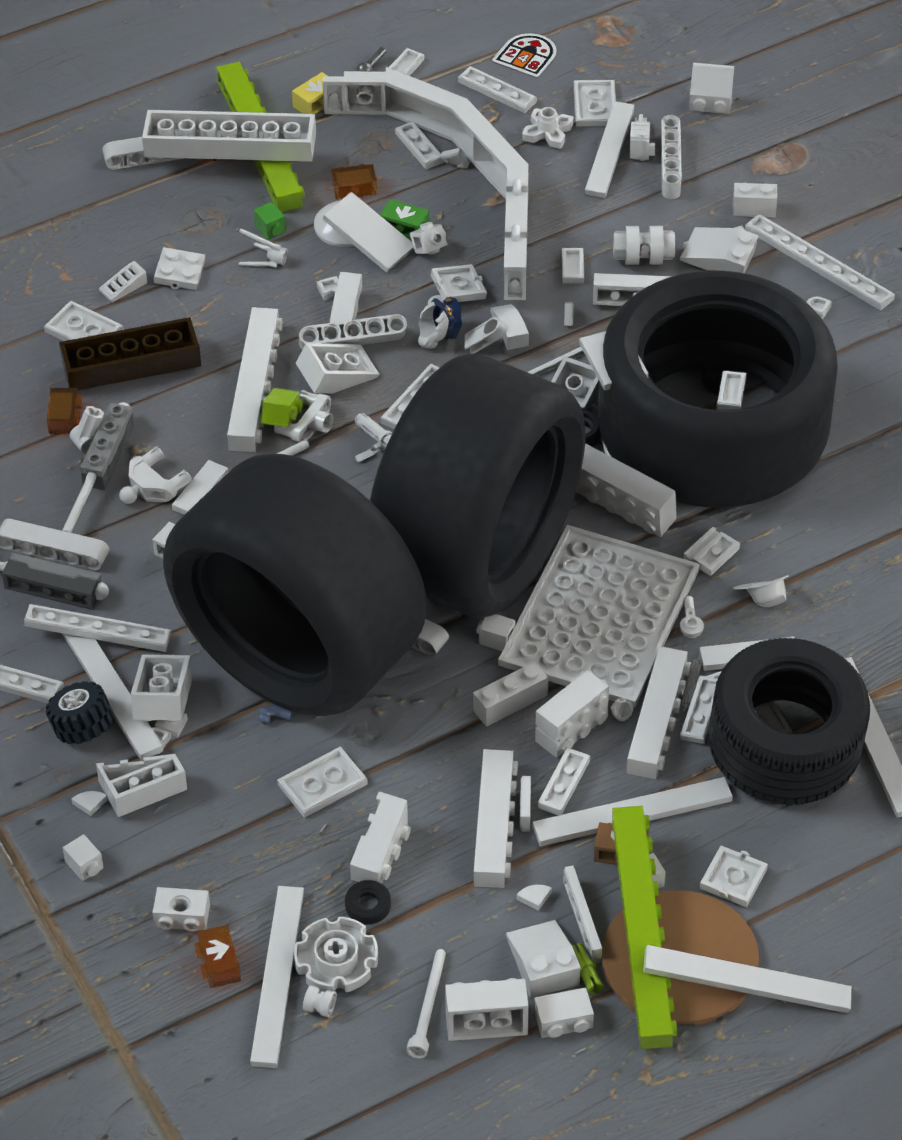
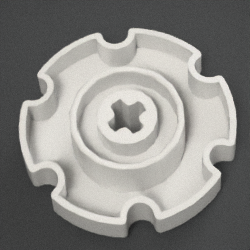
[294,917,378,992]

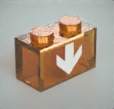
[194,925,241,989]

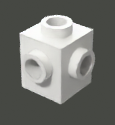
[410,222,447,255]

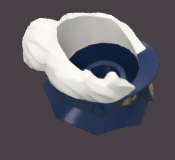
[418,297,462,349]

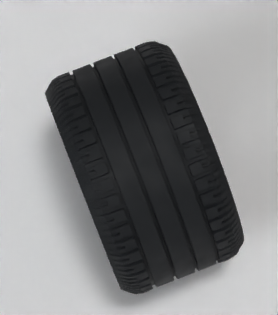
[708,638,870,805]

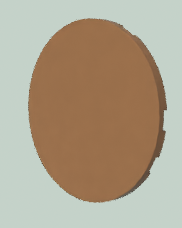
[602,890,759,1026]

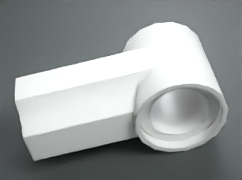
[70,406,104,454]

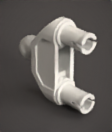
[119,446,192,504]

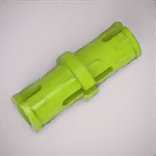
[572,943,604,995]

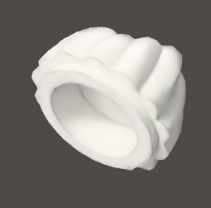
[610,698,633,722]

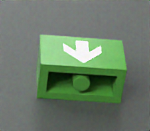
[380,199,429,240]

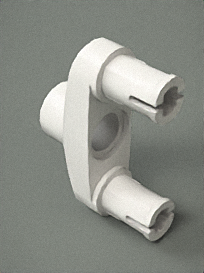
[274,390,333,442]

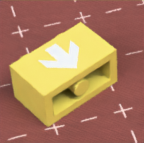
[292,72,327,114]

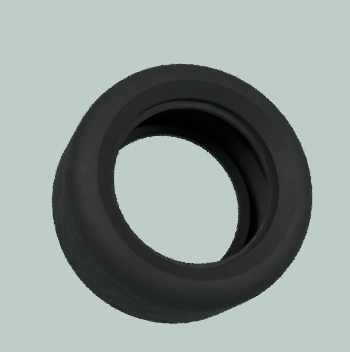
[598,270,838,508]
[370,354,585,618]
[163,454,427,716]

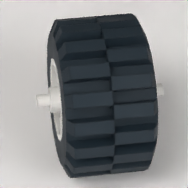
[45,681,114,744]

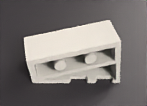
[96,754,187,817]
[350,791,411,884]

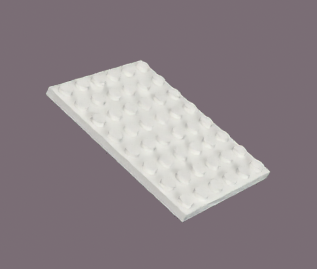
[498,525,700,708]

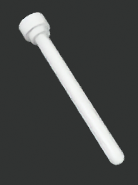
[406,949,446,1059]

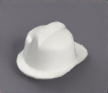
[733,575,789,607]

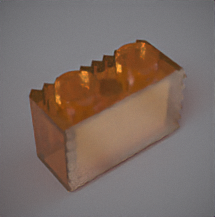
[331,164,377,200]
[47,388,83,434]

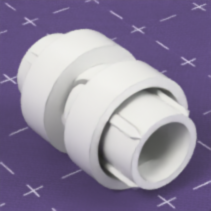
[613,226,675,265]

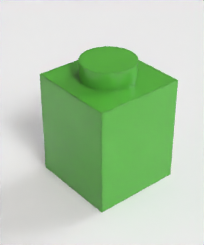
[254,202,286,240]

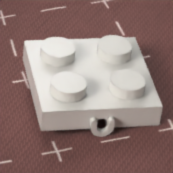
[154,247,205,290]
[431,264,487,302]
[700,846,768,907]

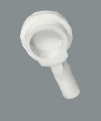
[680,596,704,638]

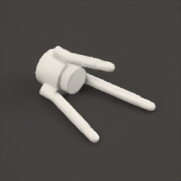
[238,229,288,268]

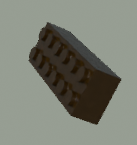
[59,317,201,392]

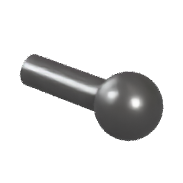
[356,47,387,72]

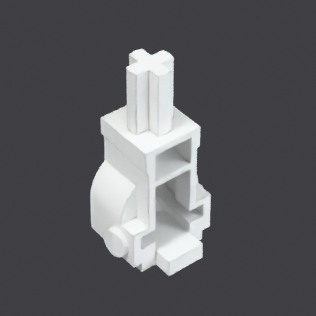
[630,114,655,161]

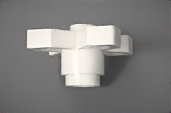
[522,107,574,149]

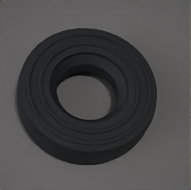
[345,880,391,925]

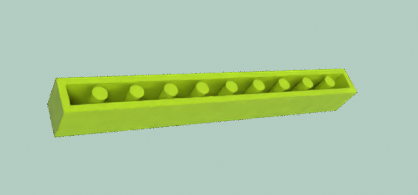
[216,61,305,212]
[612,805,677,1049]

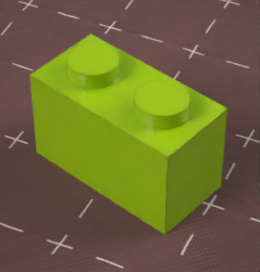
[262,388,303,427]

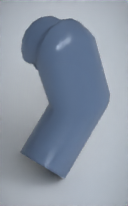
[257,704,294,723]

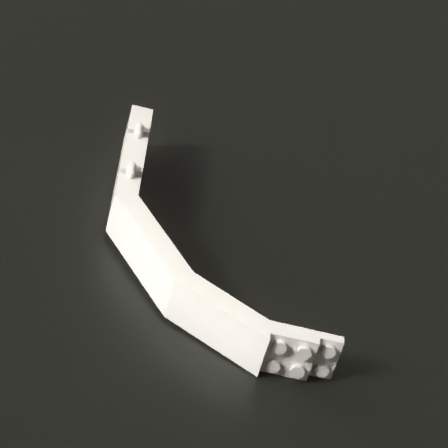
[323,67,528,300]

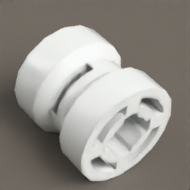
[303,985,337,1018]

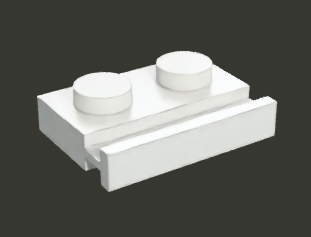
[684,527,740,576]

